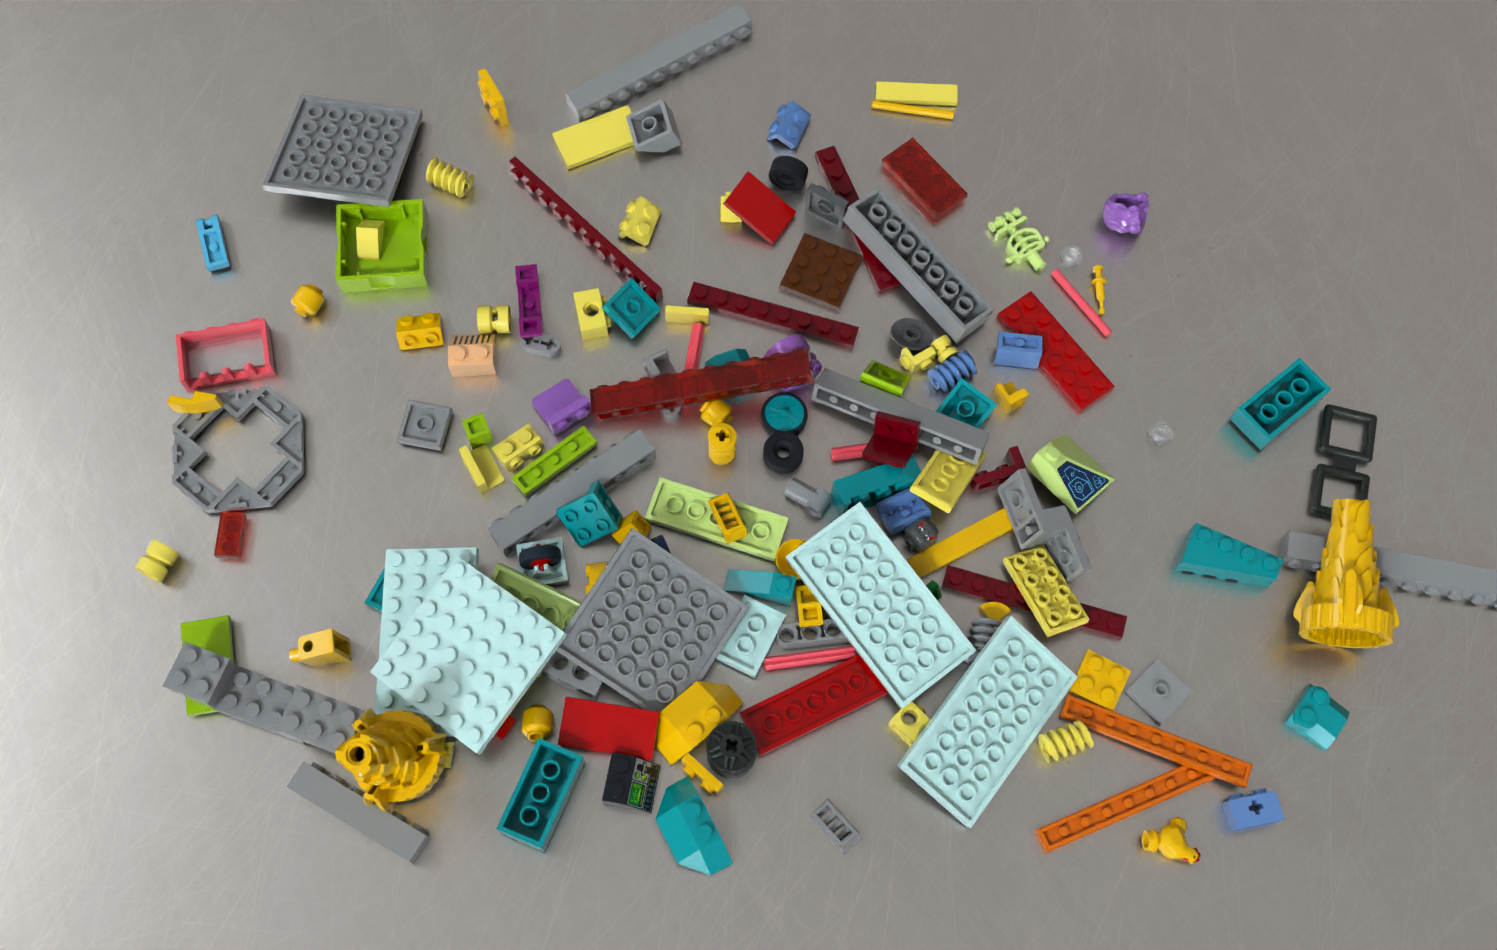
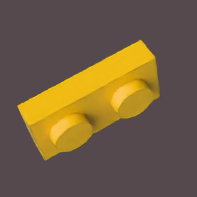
[681,752,724,796]

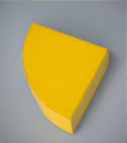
[979,602,1012,621]

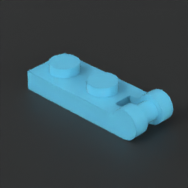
[196,214,230,272]

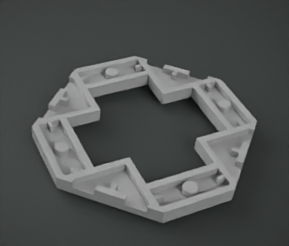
[172,386,304,513]

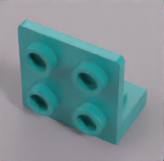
[556,480,623,547]

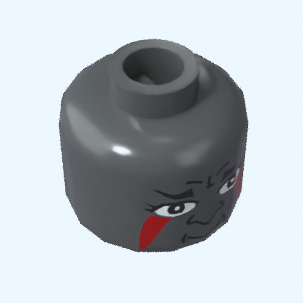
[904,518,939,552]

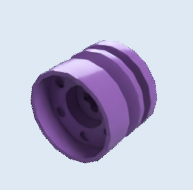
[764,334,822,392]

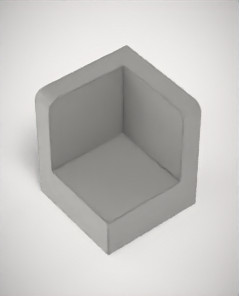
[643,349,676,386]

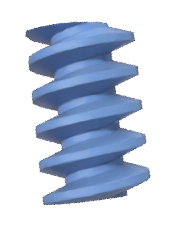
[927,349,977,392]

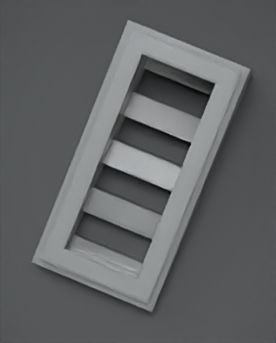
[810,799,862,854]

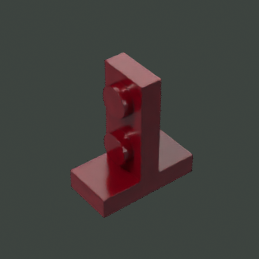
[970,446,1034,492]

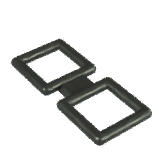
[1311,404,1377,517]

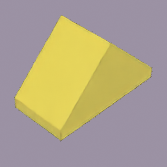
[356,219,386,260]

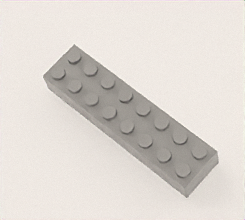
[843,186,994,343]

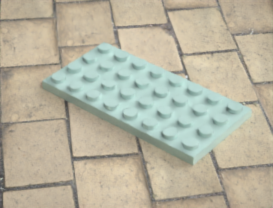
[786,502,977,708]
[375,547,479,737]
[897,616,1078,828]

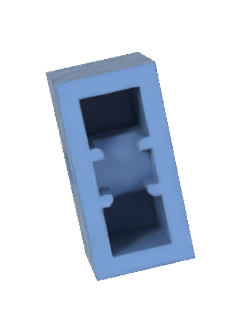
[1222,788,1284,833]

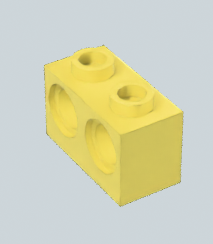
[888,701,931,746]

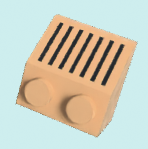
[448,333,496,377]

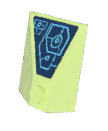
[1026,434,1115,515]

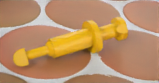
[1092,265,1107,315]

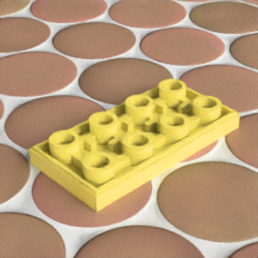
[1003,544,1089,637]

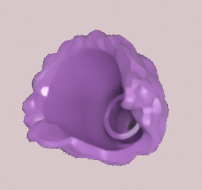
[1103,192,1149,234]

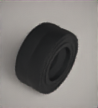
[769,156,808,191]
[763,431,804,474]

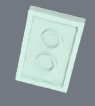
[715,595,786,678]

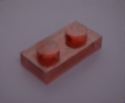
[214,512,246,559]

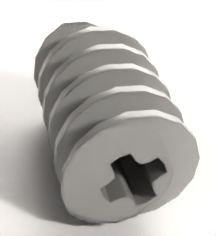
[964,617,1001,665]

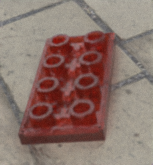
[881,137,968,220]

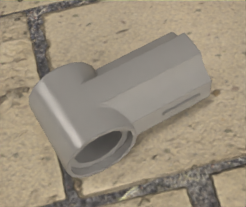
[784,477,833,518]

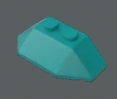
[655,776,733,876]

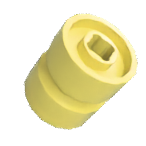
[477,305,511,334]
[134,539,179,583]

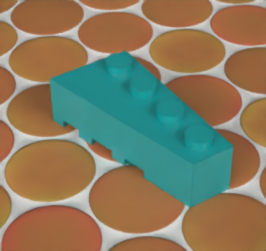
[830,455,921,516]
[1174,523,1284,587]

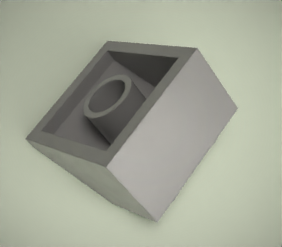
[626,99,682,153]

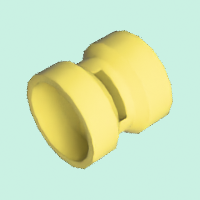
[930,335,959,363]

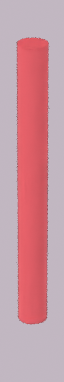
[1051,269,1113,337]

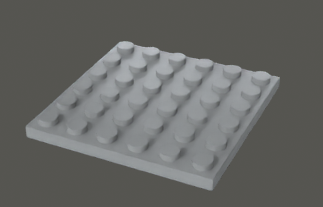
[263,94,423,207]
[556,528,748,712]

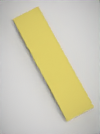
[875,81,958,106]

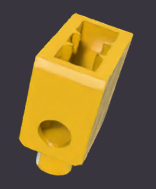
[289,628,351,667]

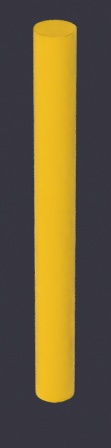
[872,100,954,120]

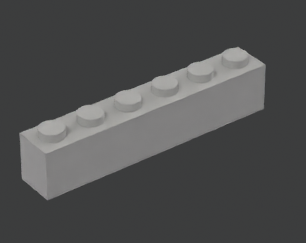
[287,762,430,864]

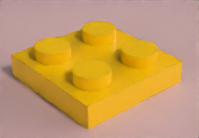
[477,68,509,126]
[1068,649,1131,711]

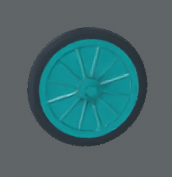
[761,392,808,434]

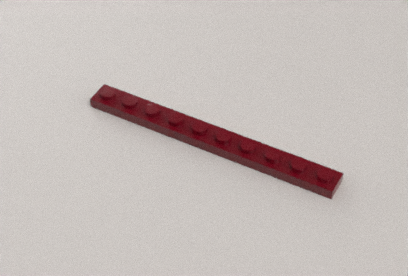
[509,157,663,304]

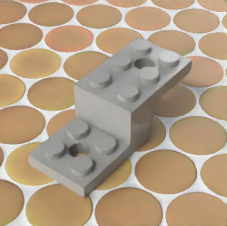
[997,468,1091,585]

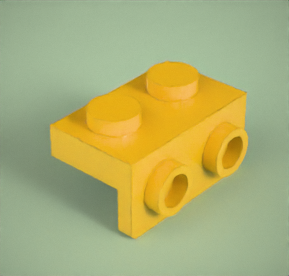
[396,313,444,350]

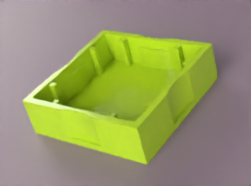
[336,199,428,293]

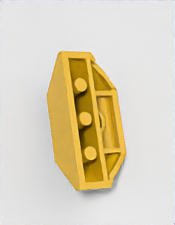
[656,681,743,765]

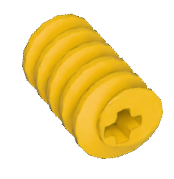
[708,423,737,465]

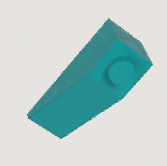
[723,569,797,607]

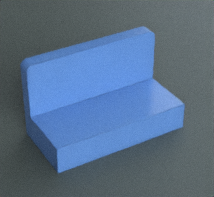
[994,332,1042,369]

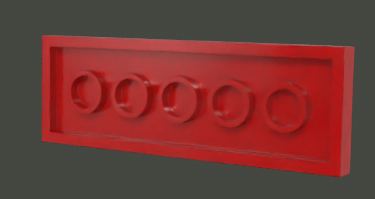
[997,291,1115,413]
[740,655,888,756]

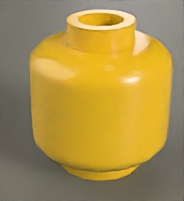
[291,283,325,317]
[699,396,733,427]
[521,704,553,742]

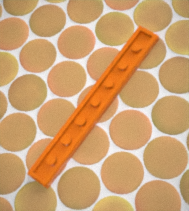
[1059,694,1253,789]
[1035,765,1216,853]

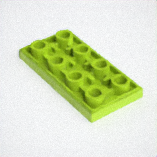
[180,615,234,717]

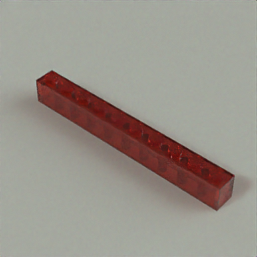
[590,349,815,422]

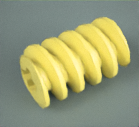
[426,157,474,198]
[1038,720,1094,763]

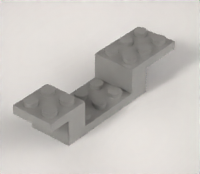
[163,642,365,753]

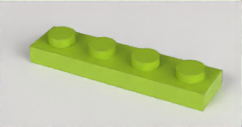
[511,425,598,497]

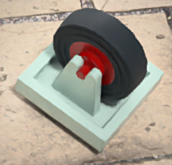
[516,537,569,586]

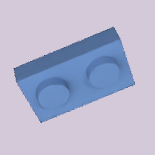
[767,100,811,149]
[876,487,931,535]

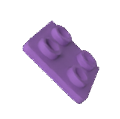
[532,379,592,435]

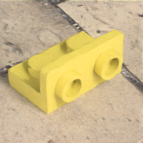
[492,423,545,471]

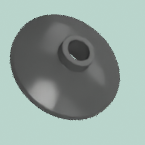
[891,318,934,350]

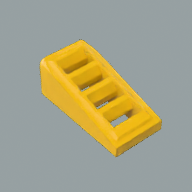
[708,492,747,544]

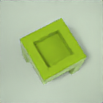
[461,413,494,450]

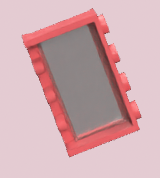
[176,318,276,392]

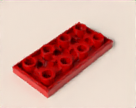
[558,697,660,760]

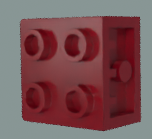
[862,411,921,468]

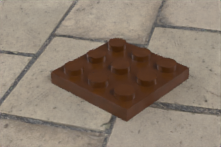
[779,233,863,312]

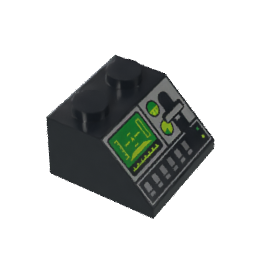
[602,752,661,814]

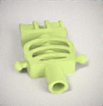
[988,207,1049,271]

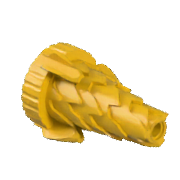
[1293,499,1399,648]
[335,708,450,811]

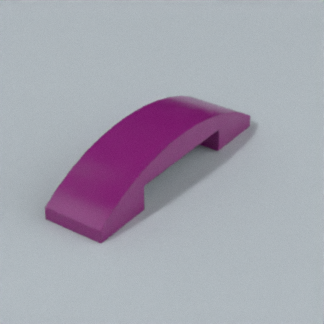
[515,264,543,338]

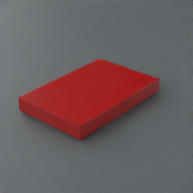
[723,171,796,245]

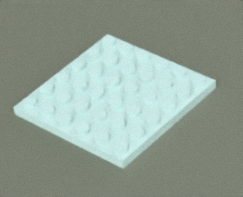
[370,556,567,755]

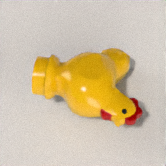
[1142,817,1201,864]

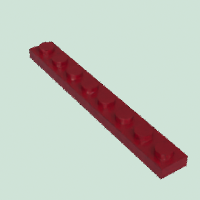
[815,146,899,294]
[687,282,859,350]
[941,565,1127,640]

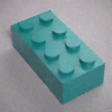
[1229,358,1331,450]
[496,738,585,852]

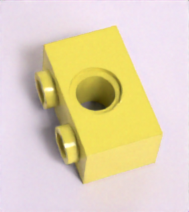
[573,288,611,341]

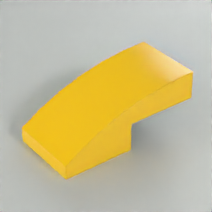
[167,391,223,413]
[795,585,823,627]

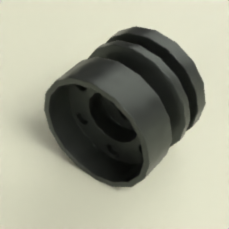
[706,721,757,779]

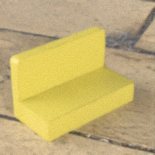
[458,445,505,494]

